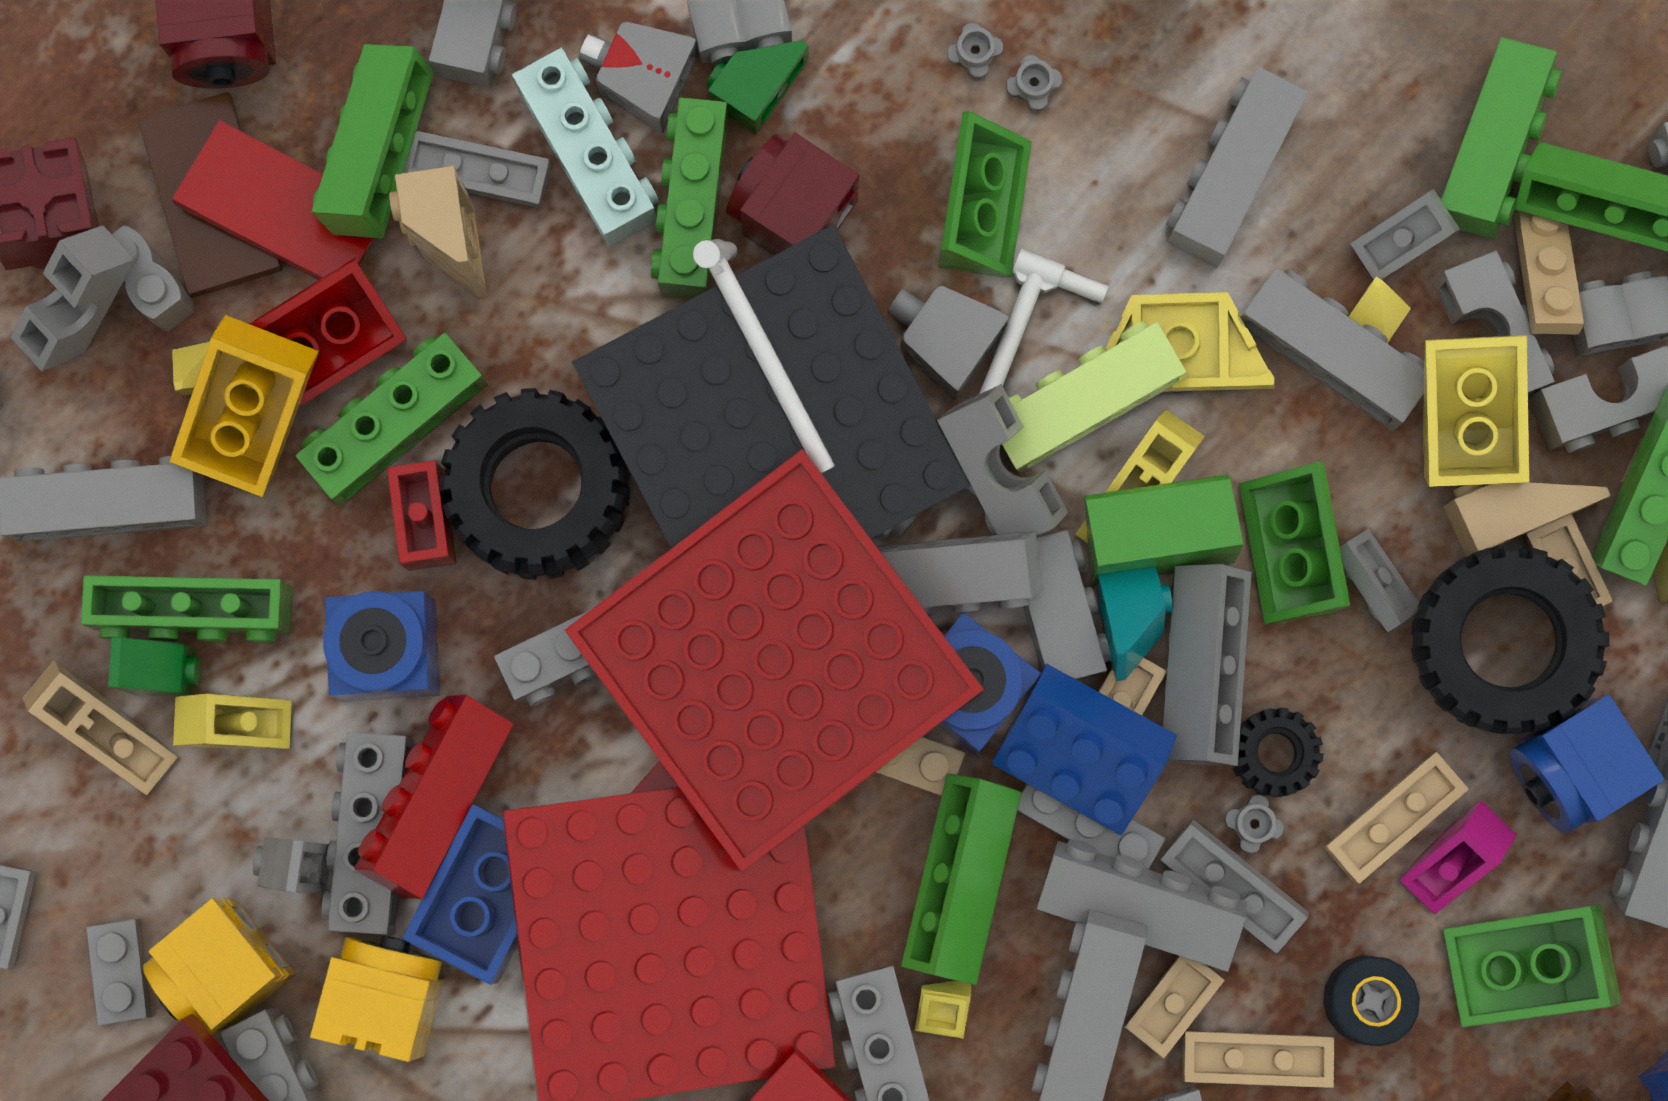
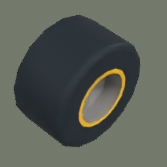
[1323,955,1420,1047]

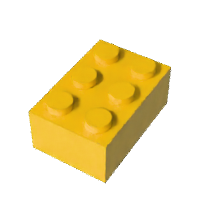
[169,315,319,497]

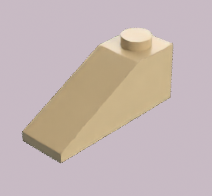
[1443,482,1611,557]
[22,660,178,795]

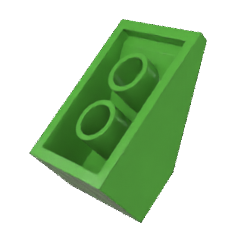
[1443,905,1622,1027]

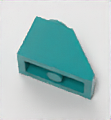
[1097,566,1173,681]

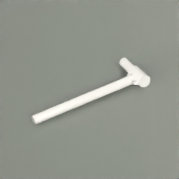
[693,239,835,473]
[957,248,1109,466]

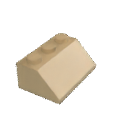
[389,165,488,298]

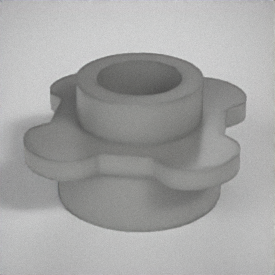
[947,23,1003,78]
[1006,55,1062,110]
[1225,795,1284,853]

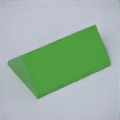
[938,111,1032,277]
[1239,461,1350,624]
[1084,474,1244,584]

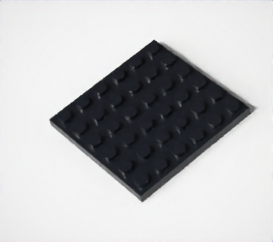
[572,224,971,548]

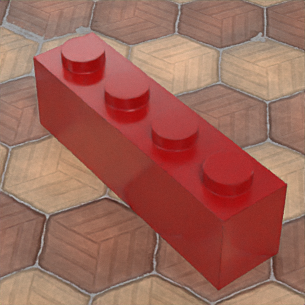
[354,694,514,899]

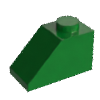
[707,40,809,135]
[108,637,202,696]

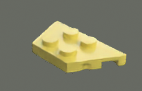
[1105,292,1274,392]

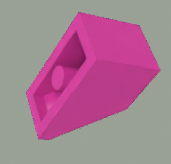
[1399,801,1517,915]

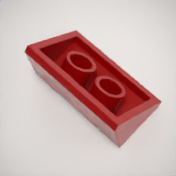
[249,258,407,407]

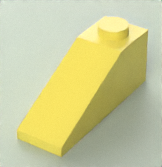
[1075,409,1205,543]

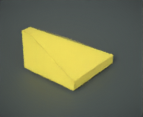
[1348,277,1411,344]
[172,342,209,397]
[915,980,971,1039]

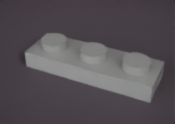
[403,131,551,209]
[1017,784,1166,870]
[1160,819,1309,954]

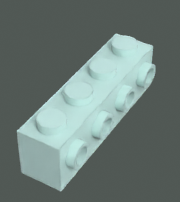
[512,47,659,247]

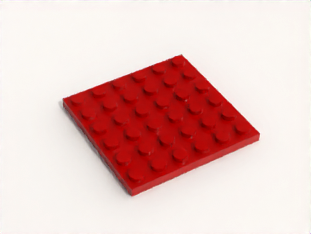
[564,449,985,872]
[502,787,836,1101]

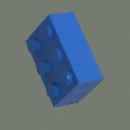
[991,664,1177,836]
[402,804,518,985]

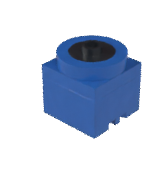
[323,591,440,702]
[938,612,1041,756]
[1510,694,1665,834]

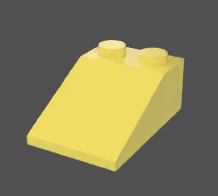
[1423,335,1529,487]

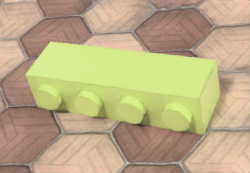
[1002,321,1188,473]

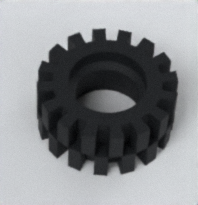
[1233,707,1324,797]

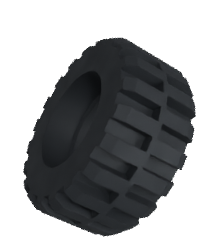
[439,388,630,580]
[1411,545,1610,734]

